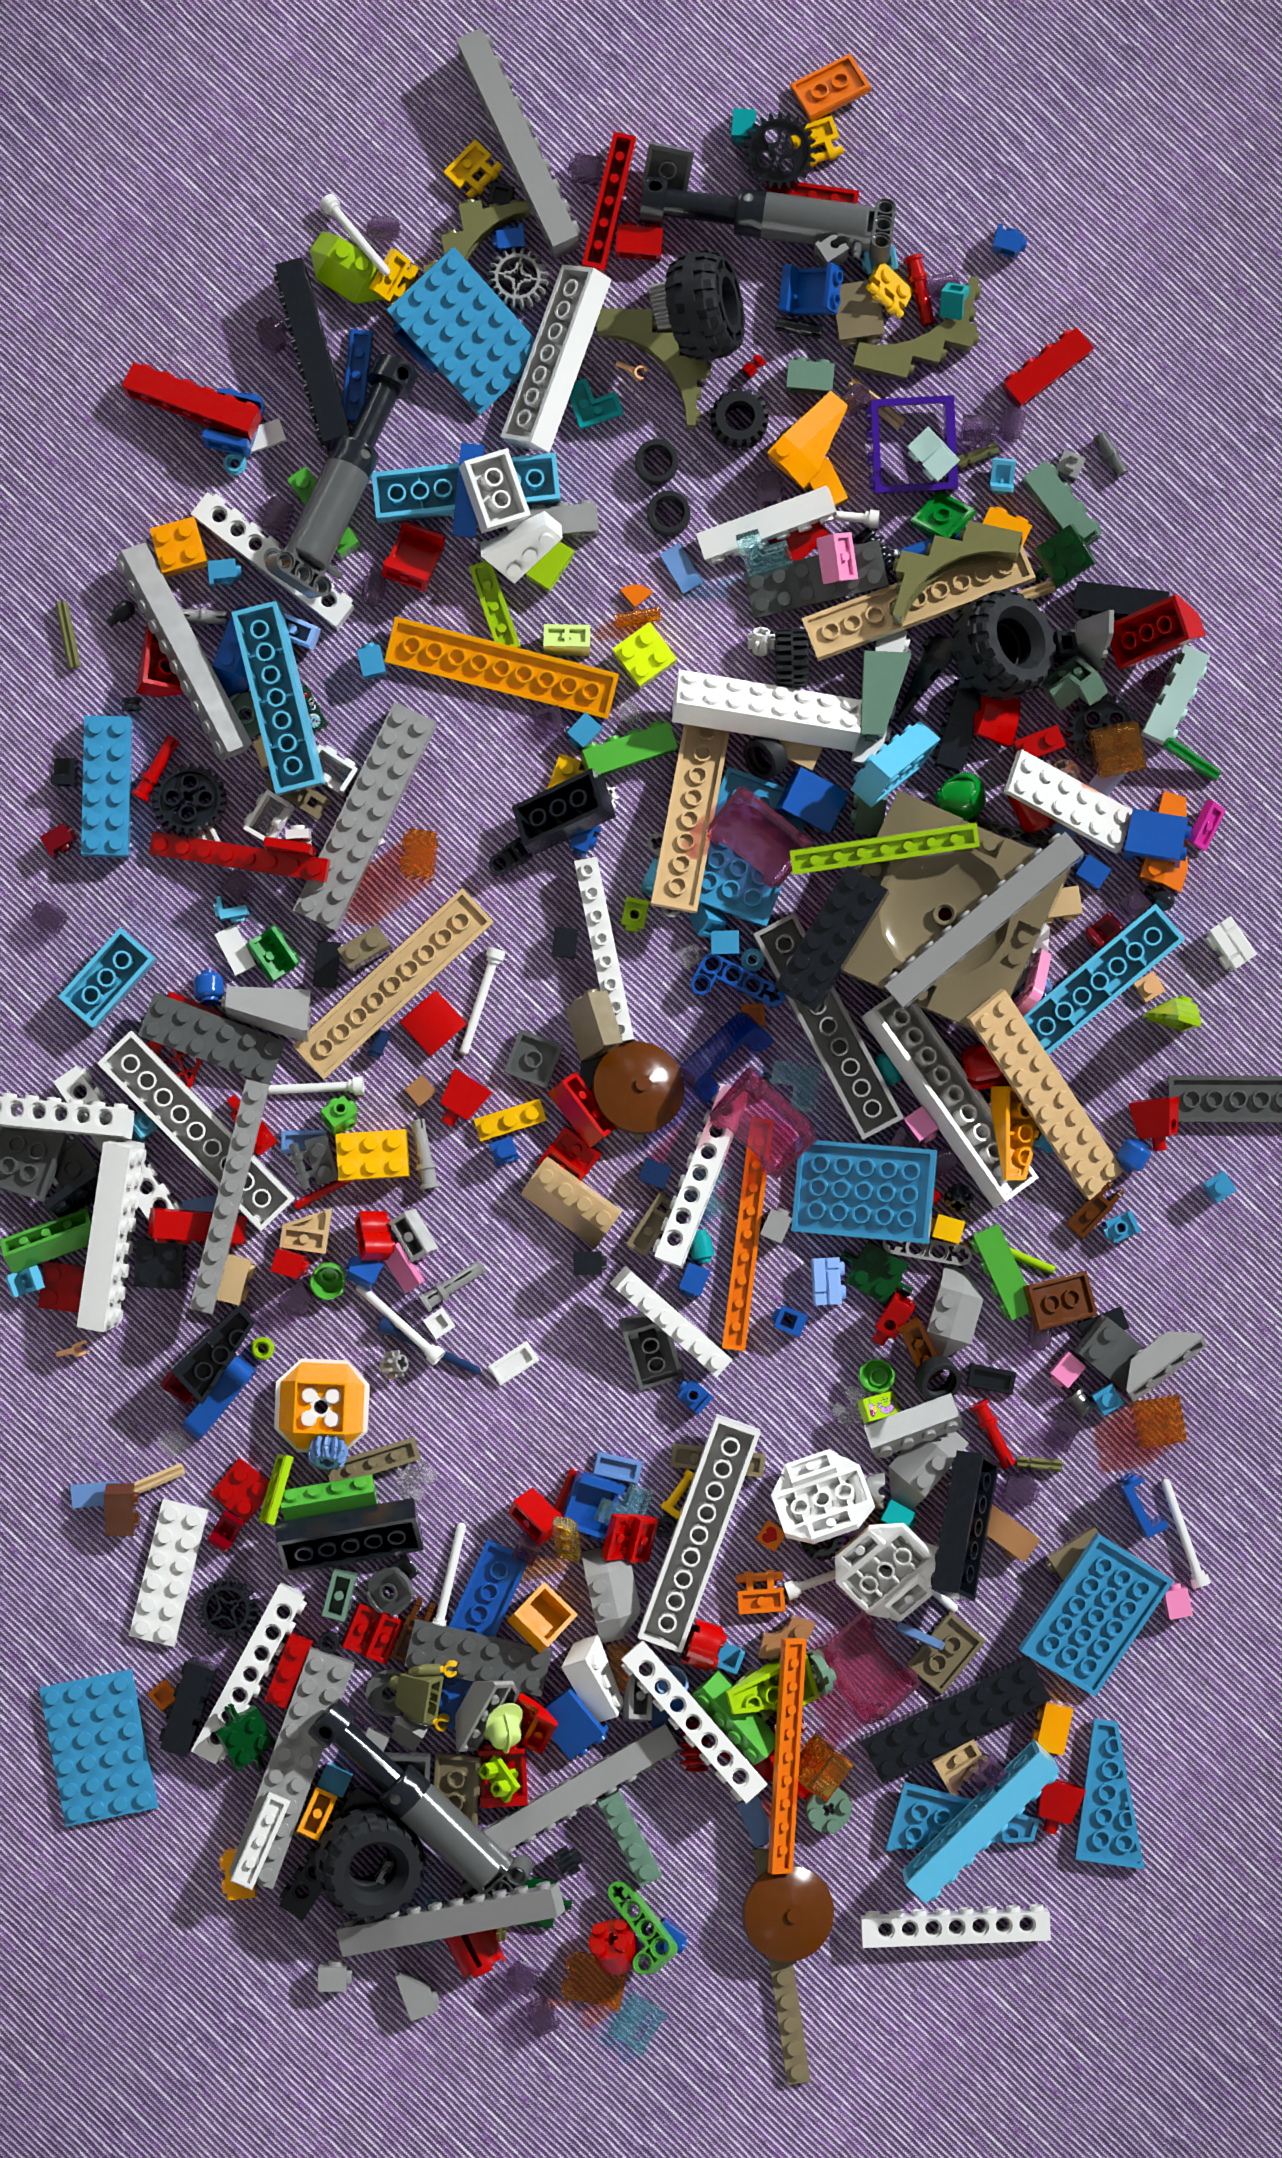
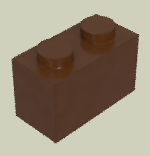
[104,1483,140,1536]

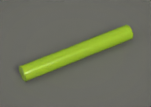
[1009,1247,1056,1275]

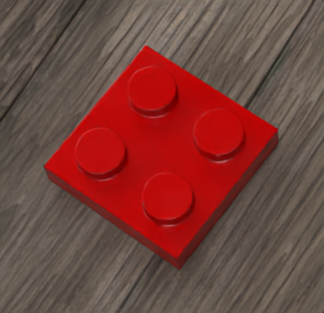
[38,1261,85,1313]
[210,1457,270,1523]

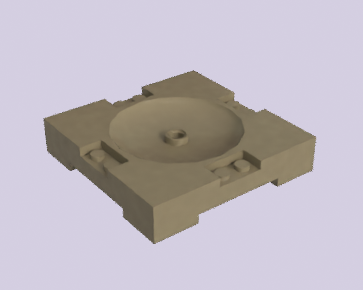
[841,790,1070,1033]

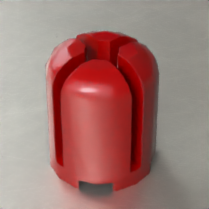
[1003,785,1058,833]
[961,1043,1010,1091]
[444,1930,506,1981]

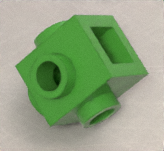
[320,1095,358,1137]

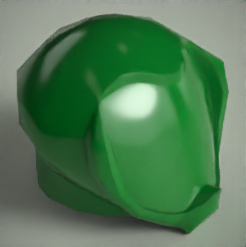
[935,772,986,823]

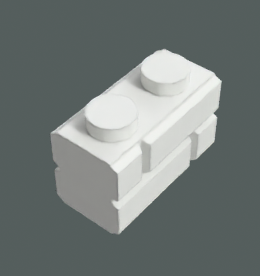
[1205,916,1257,971]

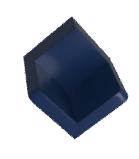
[638,1157,672,1190]

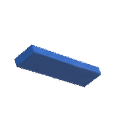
[342,329,374,422]
[452,443,484,538]

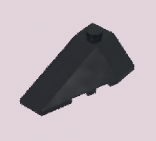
[896,633,955,724]

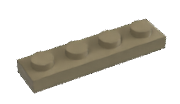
[326,1437,421,1482]
[670,1443,766,1478]

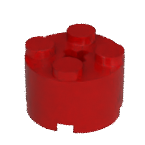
[680,1618,727,1671]
[589,1918,642,1975]

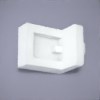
[285,825,312,845]

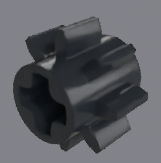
[944,1183,974,1212]
[554,1845,583,1876]

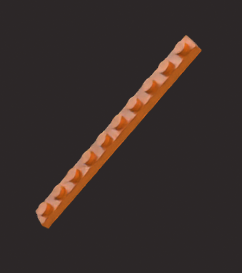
[722,1117,773,1351]
[767,1638,807,1875]

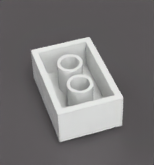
[459,448,531,533]

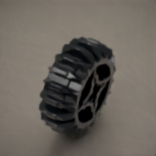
[195,1577,259,1641]

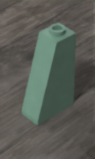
[860,651,911,742]

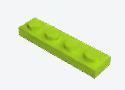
[469,561,521,648]

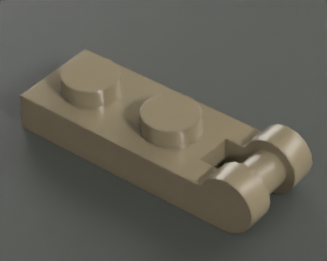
[264,774,331,820]
[626,1190,672,1257]

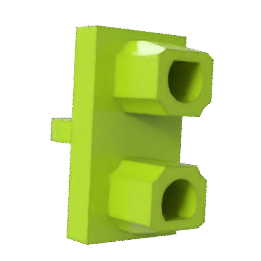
[478,1755,521,1803]

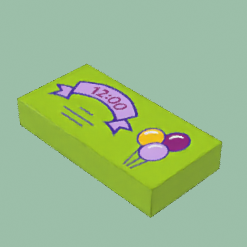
[857,1391,899,1423]

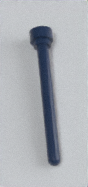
[375,1316,481,1375]

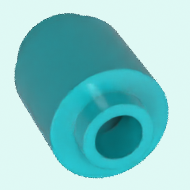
[874,1052,903,1087]
[690,1229,715,1265]

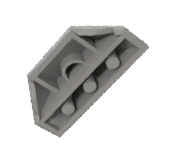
[925,1264,984,1357]
[1126,1331,1208,1402]
[888,1432,969,1511]
[581,1547,642,1643]
[455,1680,520,1752]

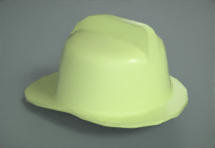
[484,1703,523,1754]

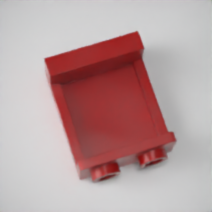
[382,521,446,592]
[478,1742,528,1808]

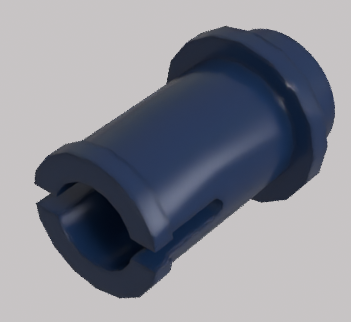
[367,1028,391,1059]

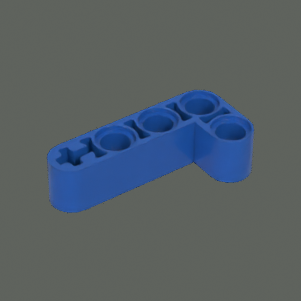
[691,953,784,1008]
[181,1355,257,1441]

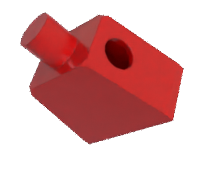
[440,1069,493,1127]
[1128,1096,1179,1151]
[872,1291,915,1346]
[1036,1779,1086,1835]

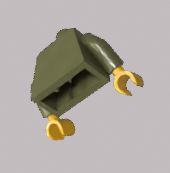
[389,1660,457,1732]

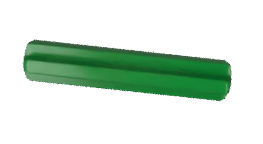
[1163,737,1221,781]

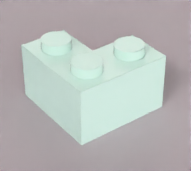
[907,426,960,481]

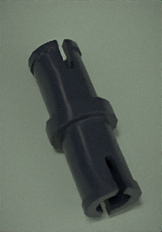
[775,316,823,339]

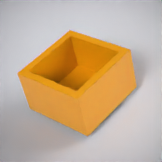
[150,516,208,578]
[506,1582,578,1653]

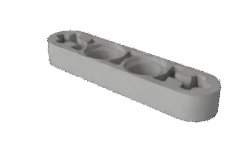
[882,1239,972,1266]

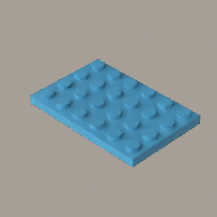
[385,247,535,415]
[699,766,805,928]
[791,1139,937,1244]
[1018,1532,1174,1697]
[39,1669,159,1827]

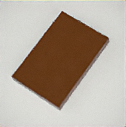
[1023,1270,1098,1332]

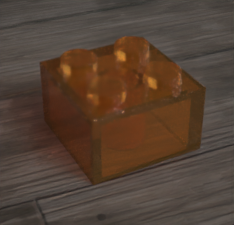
[1088,720,1147,778]
[399,828,439,882]
[1129,1393,1187,1449]
[798,1732,854,1802]

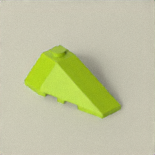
[1141,995,1201,1032]
[726,1655,820,1714]

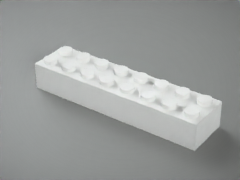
[500,265,612,452]
[672,669,861,752]
[77,1138,147,1332]

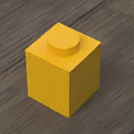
[930,1214,965,1244]

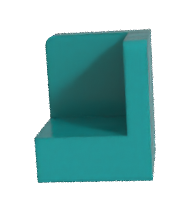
[939,282,970,320]

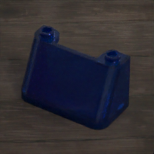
[680,1012,775,1104]

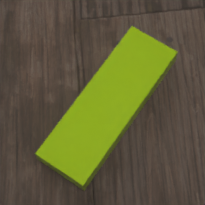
[259,1454,294,1525]

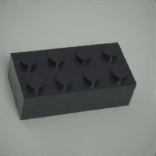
[512,768,616,854]

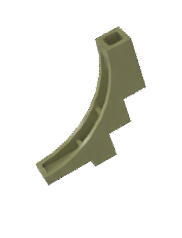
[423,199,530,273]
[852,276,982,383]
[597,308,711,430]
[890,521,1023,626]

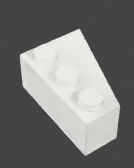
[480,511,563,584]
[561,1634,624,1722]

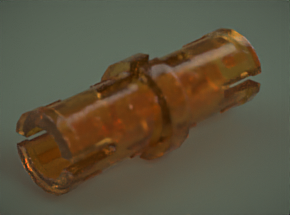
[614,606,662,629]

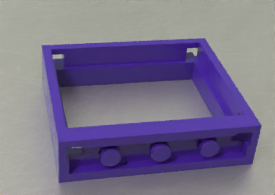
[865,395,958,495]

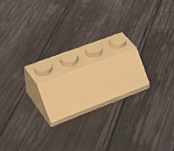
[521,1157,622,1249]

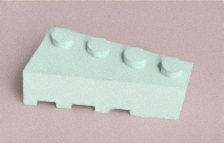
[1140,645,1210,746]

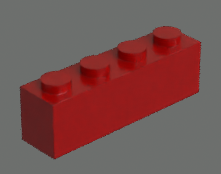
[1002,327,1094,410]
[148,1207,247,1247]

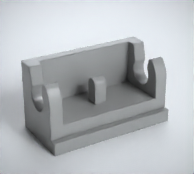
[813,235,849,267]

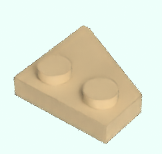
[279,1209,333,1254]
[931,1739,983,1796]

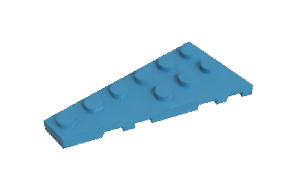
[1074,1718,1145,1870]
[885,1782,1040,1851]

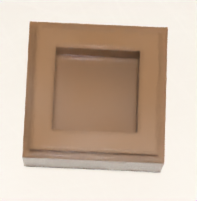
[405,1074,437,1107]

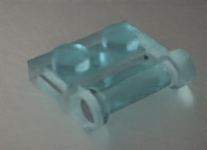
[608,1991,669,2056]

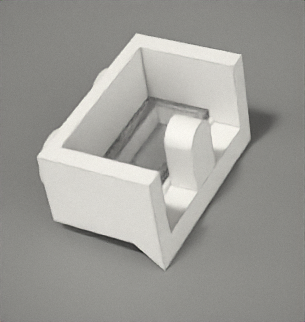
[317,744,359,797]
[243,789,295,842]

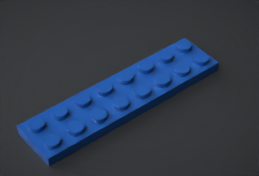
[438,1539,530,1730]

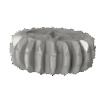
[487,248,549,311]

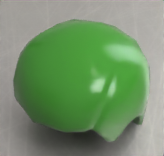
[310,1262,346,1300]
[859,1359,895,1394]

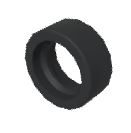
[635,439,678,486]
[647,491,690,537]
[743,736,787,780]
[914,1356,962,1401]

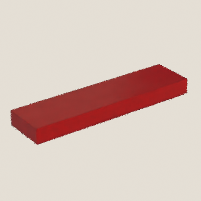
[767,181,859,203]

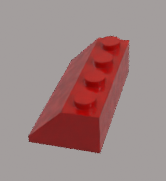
[1110,594,1206,670]

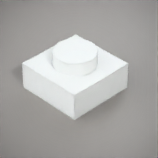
[423,1307,455,1340]

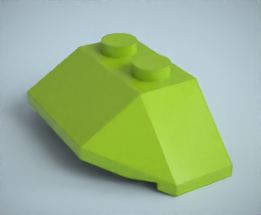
[310,231,383,304]

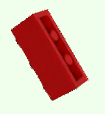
[548,1072,616,1149]
[264,1632,314,1709]

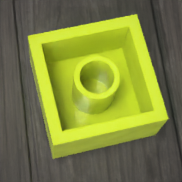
[612,622,677,690]

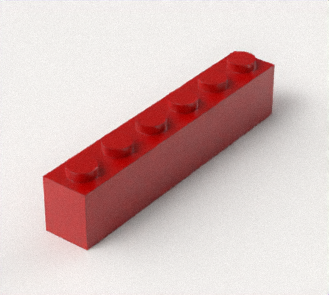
[582,131,636,275]
[122,362,262,442]

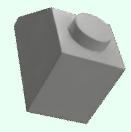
[623,1672,652,1723]
[395,1971,441,2021]

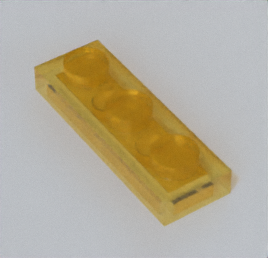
[552,1516,581,1563]

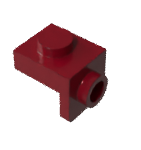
[1084,911,1125,950]
[159,1372,195,1405]
[206,1510,245,1553]

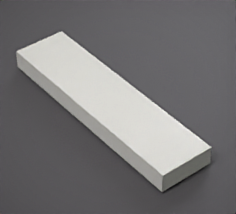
[230,1792,291,1890]

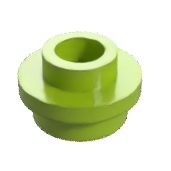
[251,1337,275,1360]

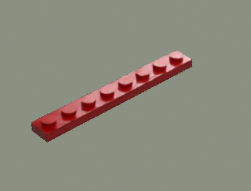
[148,831,331,883]

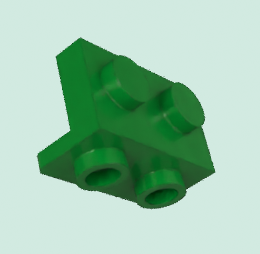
[246,925,299,983]

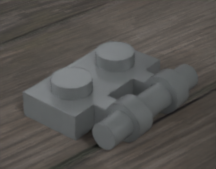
[289,1134,338,1189]

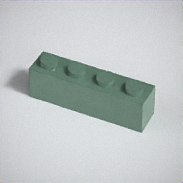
[1021,460,1102,538]
[598,1788,662,1887]

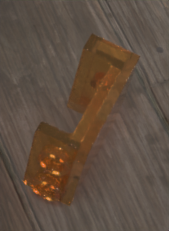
[561,1950,627,2012]

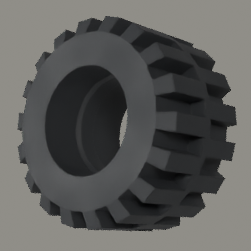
[710,387,769,451]
[775,628,809,687]

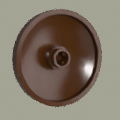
[592,1041,684,1134]
[742,1865,834,1962]

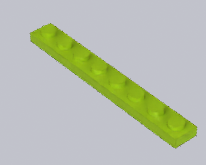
[789,823,980,875]

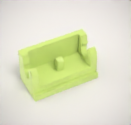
[543,624,590,656]

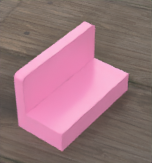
[817,532,858,584]
[384,1242,425,1294]

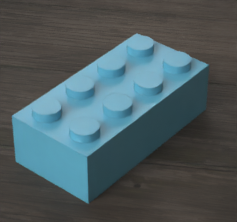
[851,721,940,807]
[58,927,158,1029]

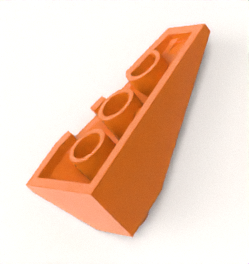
[1136,791,1188,893]

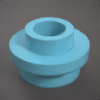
[223,453,247,475]
[741,948,764,972]

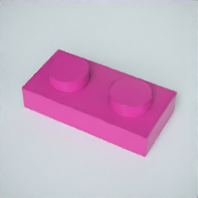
[1187,799,1226,851]

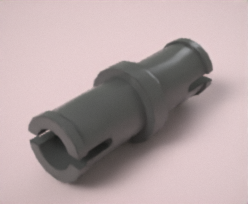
[1093,431,1129,478]

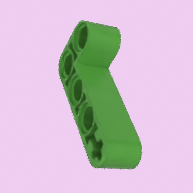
[608,1881,678,1975]

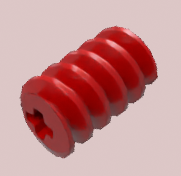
[679,1721,709,1772]

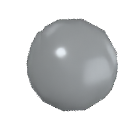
[865,1472,886,1510]

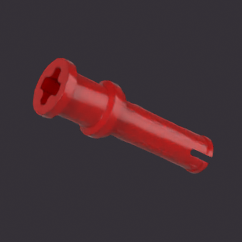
[903,254,936,326]
[130,734,180,803]
[969,1399,1016,1469]

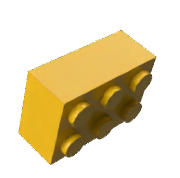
[336,1129,410,1182]

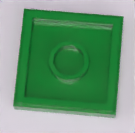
[910,491,976,539]

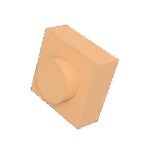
[1133,971,1166,1003]

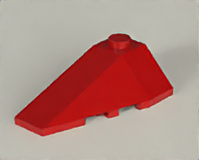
[136,621,184,698]

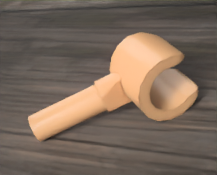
[616,360,648,381]
[56,1340,90,1357]

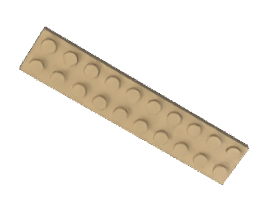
[801,546,1036,662]
[651,724,730,914]
[292,888,494,1080]
[966,989,1124,1200]

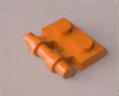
[736,1569,786,1615]

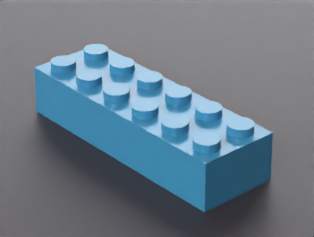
[81,715,133,858]

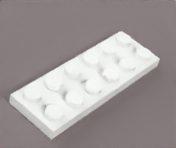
[1003,750,1133,854]
[129,1499,209,1647]

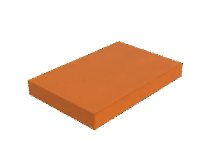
[789,53,872,122]

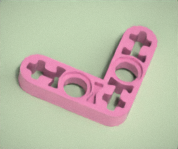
[1013,948,1051,1017]

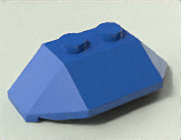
[212,605,250,698]

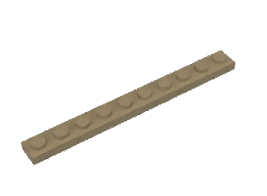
[753,1847,811,2085]

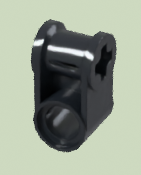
[489,837,533,877]

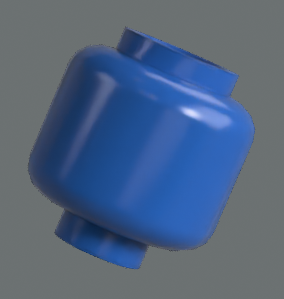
[193,969,224,1006]
[1116,1137,1151,1173]

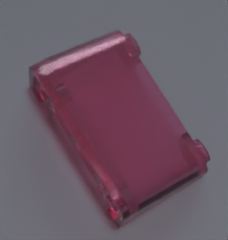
[705,785,815,888]
[710,1067,816,1179]
[813,1610,922,1724]

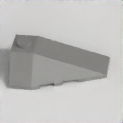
[1070,610,1114,672]

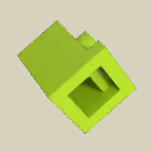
[621,896,649,933]

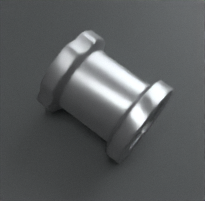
[1065,1387,1096,1418]

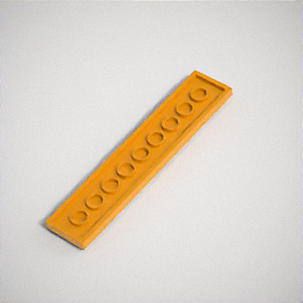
[384,616,620,719]

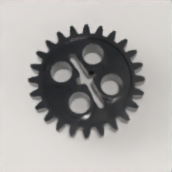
[742,112,817,190]
[1065,694,1141,769]
[151,763,228,838]

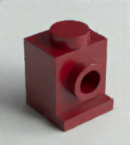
[40,823,79,859]

